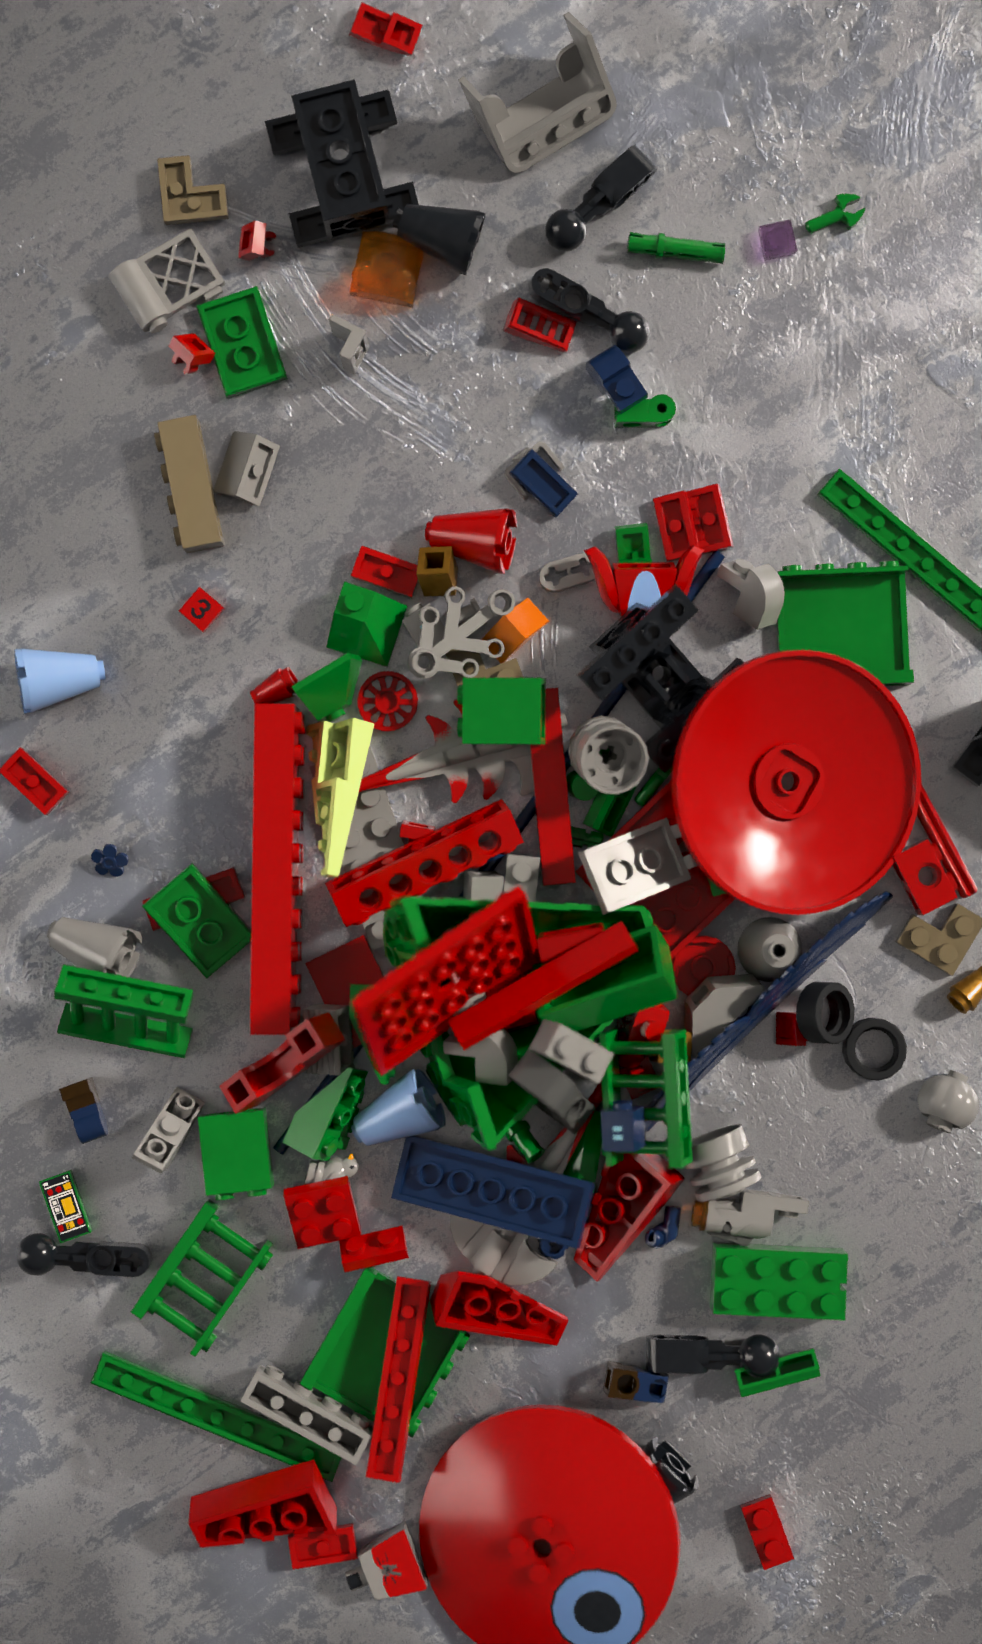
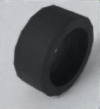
[796,982,855,1044]
[842,1018,907,1081]

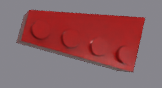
[188,1459,337,1548]

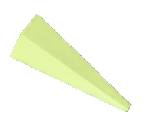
[306,718,374,877]

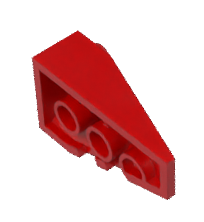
[573,1154,685,1282]

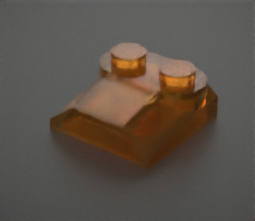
[350,231,425,308]

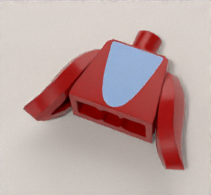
[584,545,705,617]

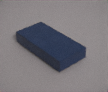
[509,449,578,517]

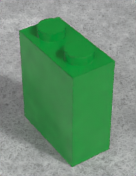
[457,678,546,744]
[198,1107,274,1200]

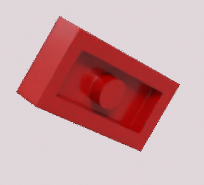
[351,545,419,599]
[0,747,69,815]
[339,1225,409,1272]
[740,1494,794,1570]
[288,1523,358,1570]

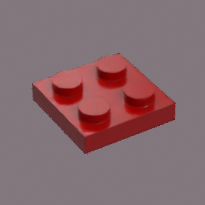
[283,1176,362,1249]

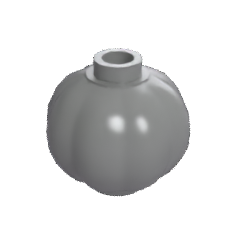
[917,1070,979,1133]

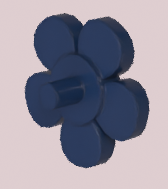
[91,844,129,877]

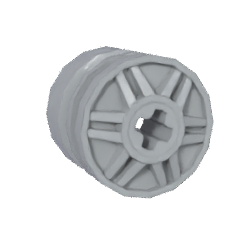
[568,716,649,795]
[685,1124,761,1202]

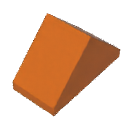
[481,598,549,664]

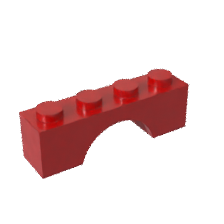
[219,1012,346,1114]

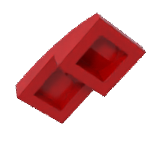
[349,2,423,56]

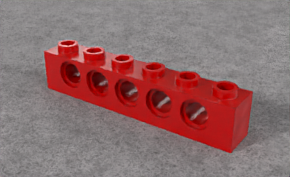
[325,799,524,927]

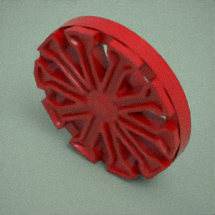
[357,671,418,732]

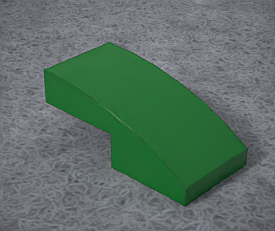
[615,523,652,563]

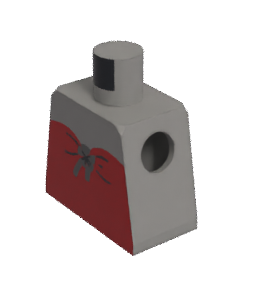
[345,1522,428,1600]

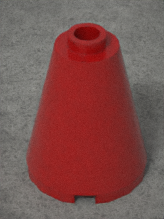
[425,508,517,574]

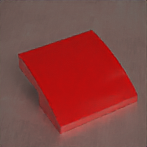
[653,483,734,562]

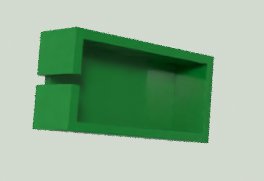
[533,924,678,1032]
[710,1242,848,1320]

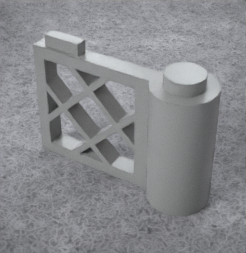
[108,228,225,334]

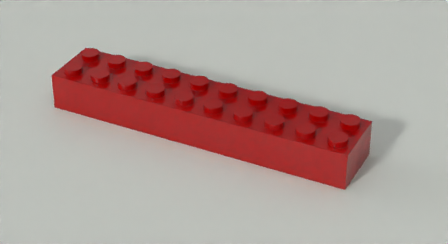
[250,703,305,1035]

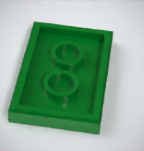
[196,286,288,399]
[142,863,251,979]

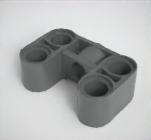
[508,1049,596,1134]

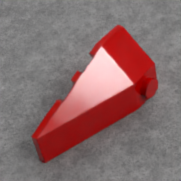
[430,1271,569,1346]

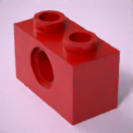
[892,839,958,915]

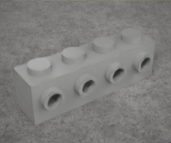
[240,1365,373,1465]

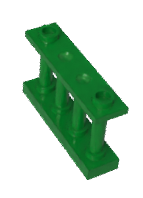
[54,964,193,1059]
[597,1029,693,1168]
[131,1199,273,1357]

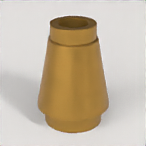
[947,966,982,1014]

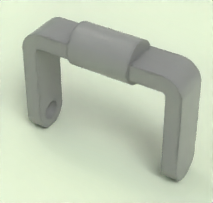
[505,442,565,500]

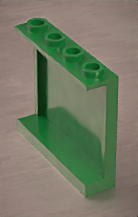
[777,561,914,686]
[300,1267,470,1438]

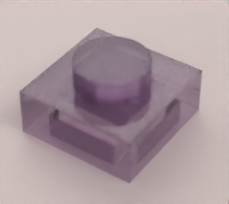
[758,219,798,260]

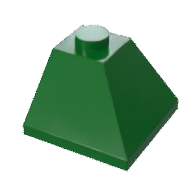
[326,582,408,668]
[292,653,362,723]

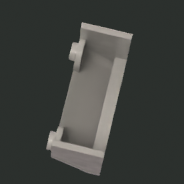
[458,12,617,173]

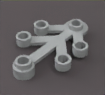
[407,586,515,679]

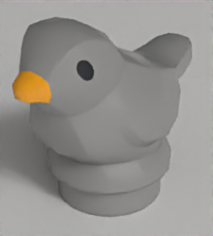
[304,1153,359,1185]

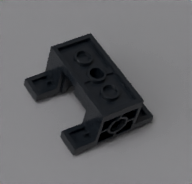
[265,79,419,248]
[577,585,744,773]

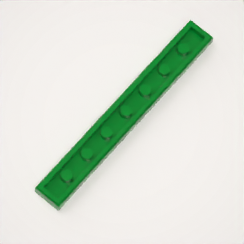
[817,468,982,634]
[90,1351,342,1482]

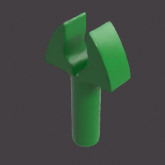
[805,194,866,234]
[634,766,673,806]

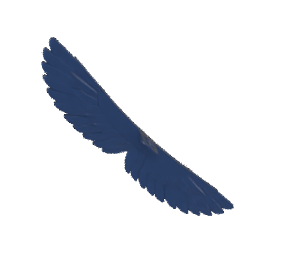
[644,891,893,1132]

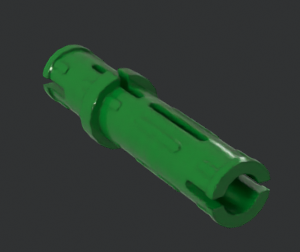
[627,232,726,264]

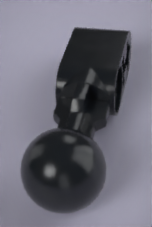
[545,145,657,251]
[529,268,650,353]
[16,1233,152,1277]
[646,1334,780,1377]

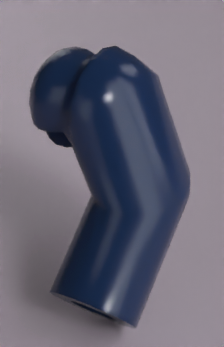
[645,1205,681,1249]

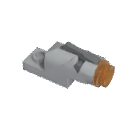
[691,1189,809,1246]

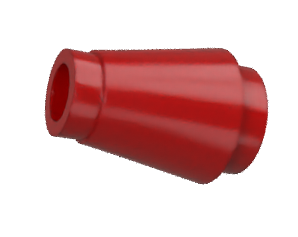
[250,667,298,704]

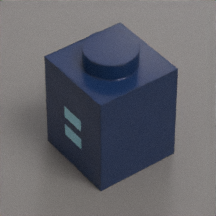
[601,1100,646,1152]

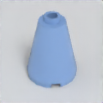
[14,648,105,714]
[351,1069,446,1146]

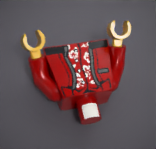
[594,1004,670,1068]

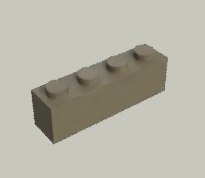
[154,415,225,554]

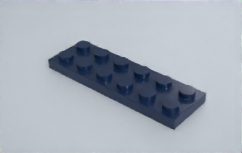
[391,1135,595,1249]

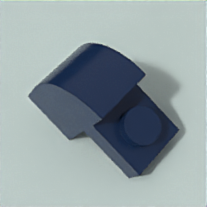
[586,345,648,415]

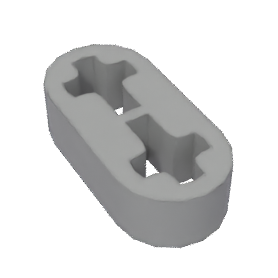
[539,553,595,593]

